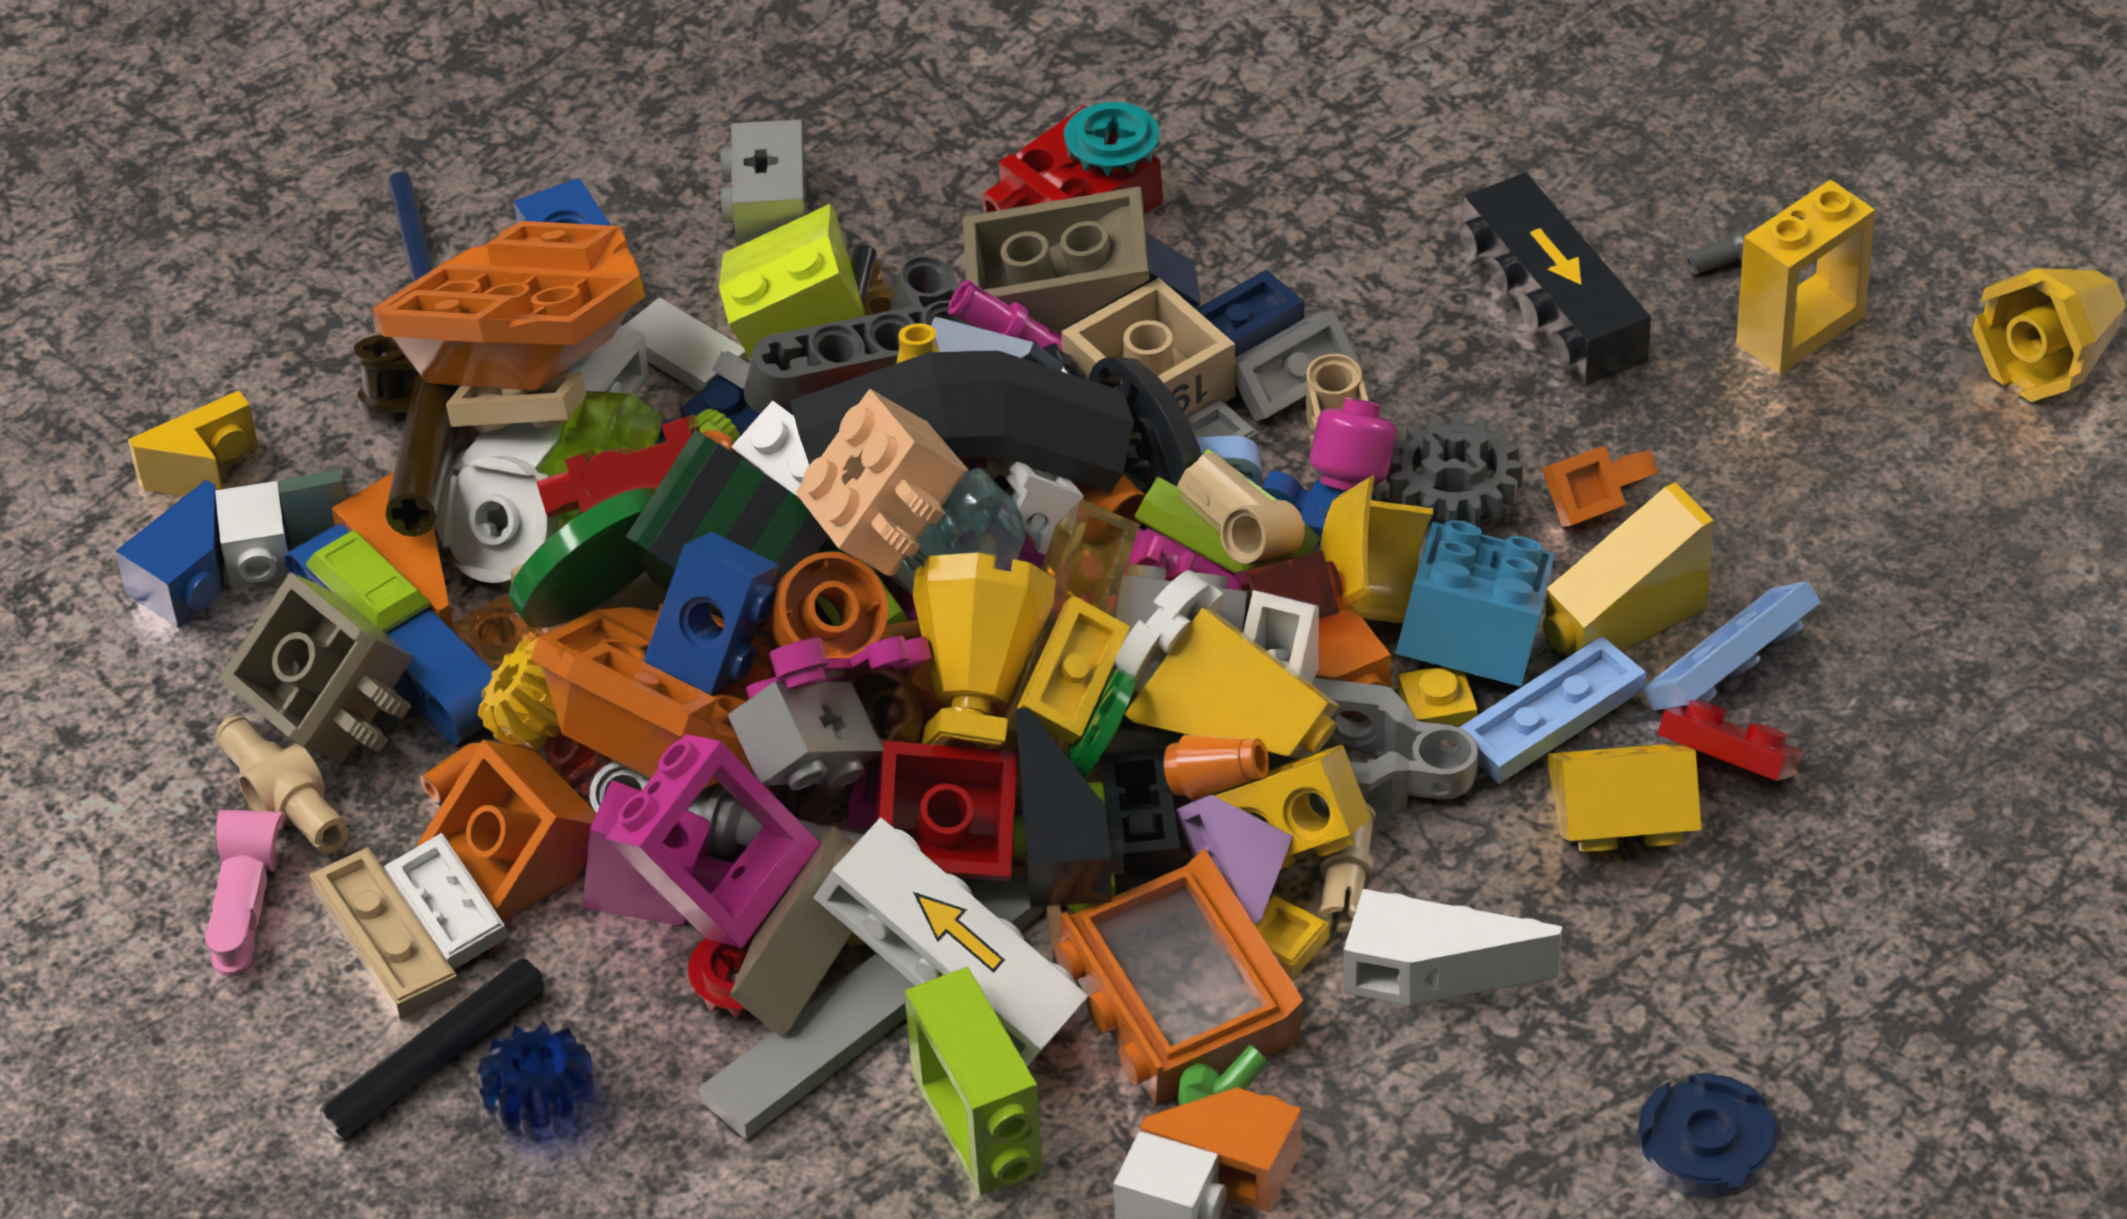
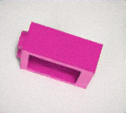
[605,734,821,949]

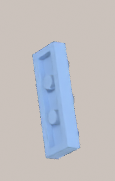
[1641,581,1821,711]
[1456,636,1646,784]

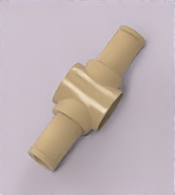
[215,715,349,854]

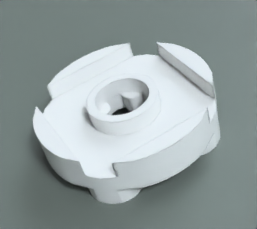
[436,456,559,583]
[1113,570,1225,694]

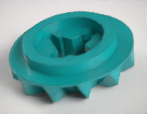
[1064,102,1160,177]

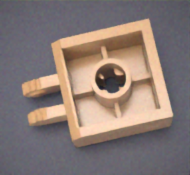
[796,389,969,576]

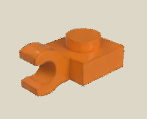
[1542,446,1659,527]

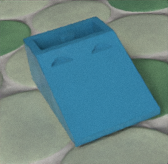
[1396,520,1555,687]

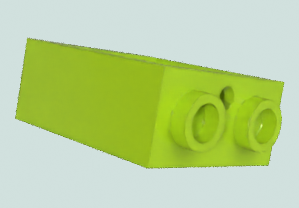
[904,966,1043,1195]

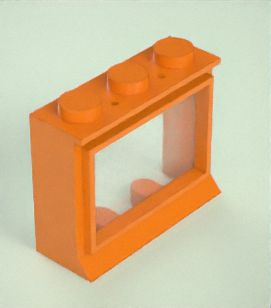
[1054,848,1304,1106]

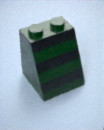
[626,430,846,645]

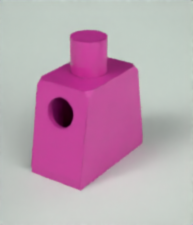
[582,780,734,926]

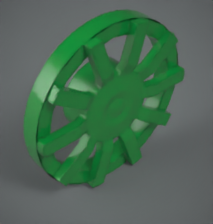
[1063,669,1136,778]

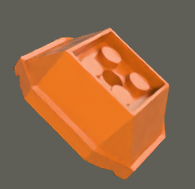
[371,221,645,391]
[531,603,777,790]

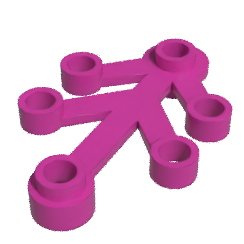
[746,636,933,699]

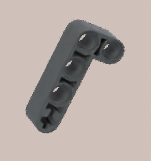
[743,255,971,414]

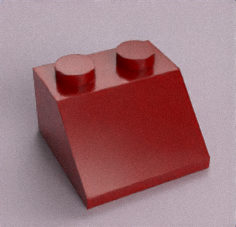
[874,741,1017,882]

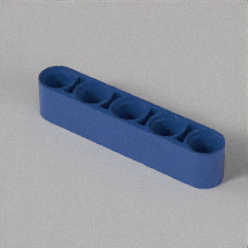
[283,524,493,745]

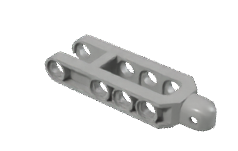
[1052,664,1478,825]

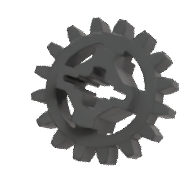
[1386,414,1523,528]

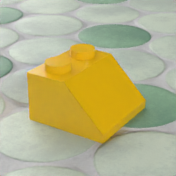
[1547,743,1702,851]

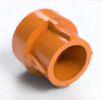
[764,552,888,658]

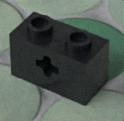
[1099,747,1181,896]

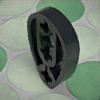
[1088,357,1202,531]

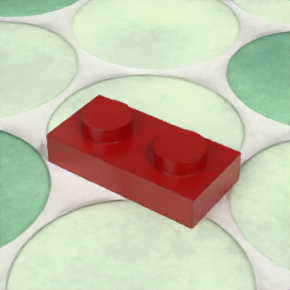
[1657,700,1804,781]

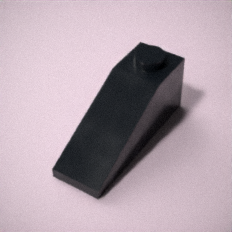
[1015,708,1124,907]

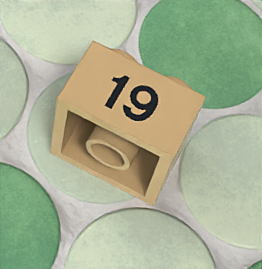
[1061,278,1236,418]

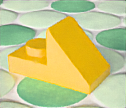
[128,390,259,496]

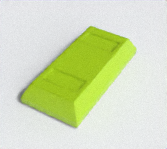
[306,530,431,633]

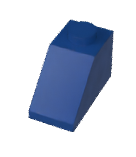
[115,480,224,628]

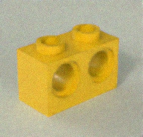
[1213,744,1372,870]

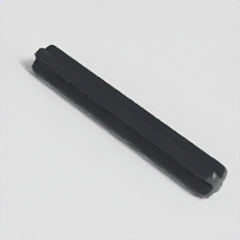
[320,959,545,1139]

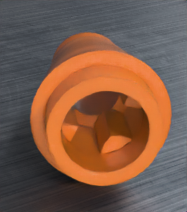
[1164,735,1269,801]

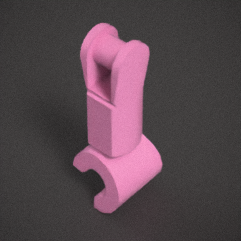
[205,810,286,977]

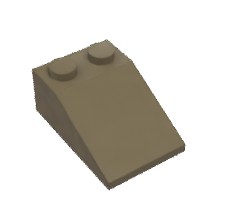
[962,186,1150,333]

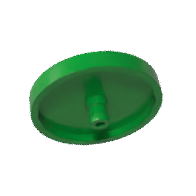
[508,488,656,628]

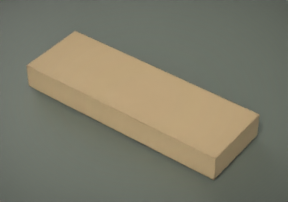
[309,847,460,1019]

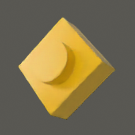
[1398,666,1477,727]

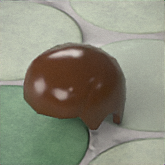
[848,667,924,769]

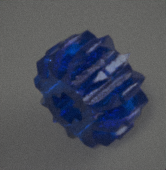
[477,1020,595,1140]

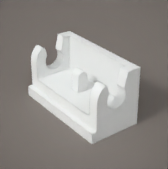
[976,456,1084,558]

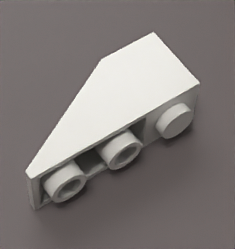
[1344,889,1562,1006]

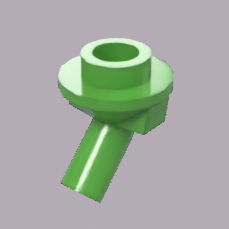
[1178,1044,1270,1105]

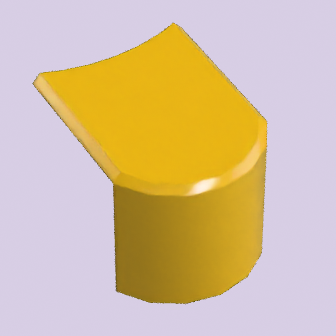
[1318,474,1433,624]

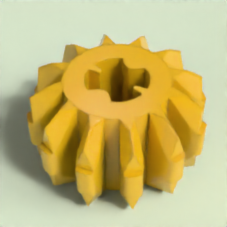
[478,638,560,751]

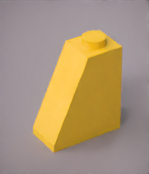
[1543,482,1714,657]
[1124,608,1340,759]

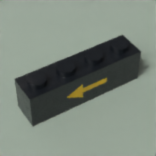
[1459,172,1651,386]

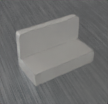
[1235,310,1361,421]

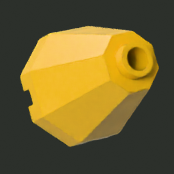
[1972,268,2126,402]
[913,553,1056,716]

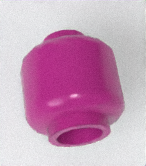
[1309,397,1398,490]

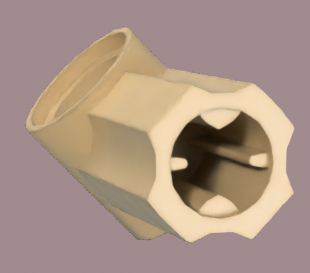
[1177,453,1305,564]

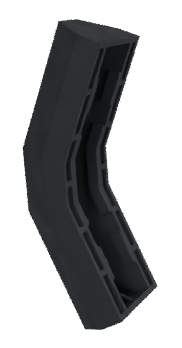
[790,350,1134,493]

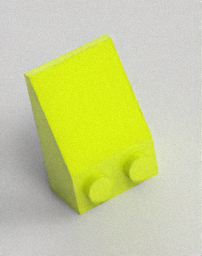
[719,204,866,360]

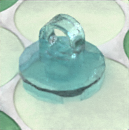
[904,468,1025,573]

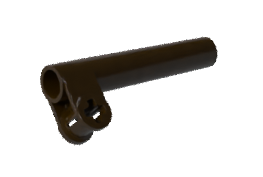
[354,335,461,537]

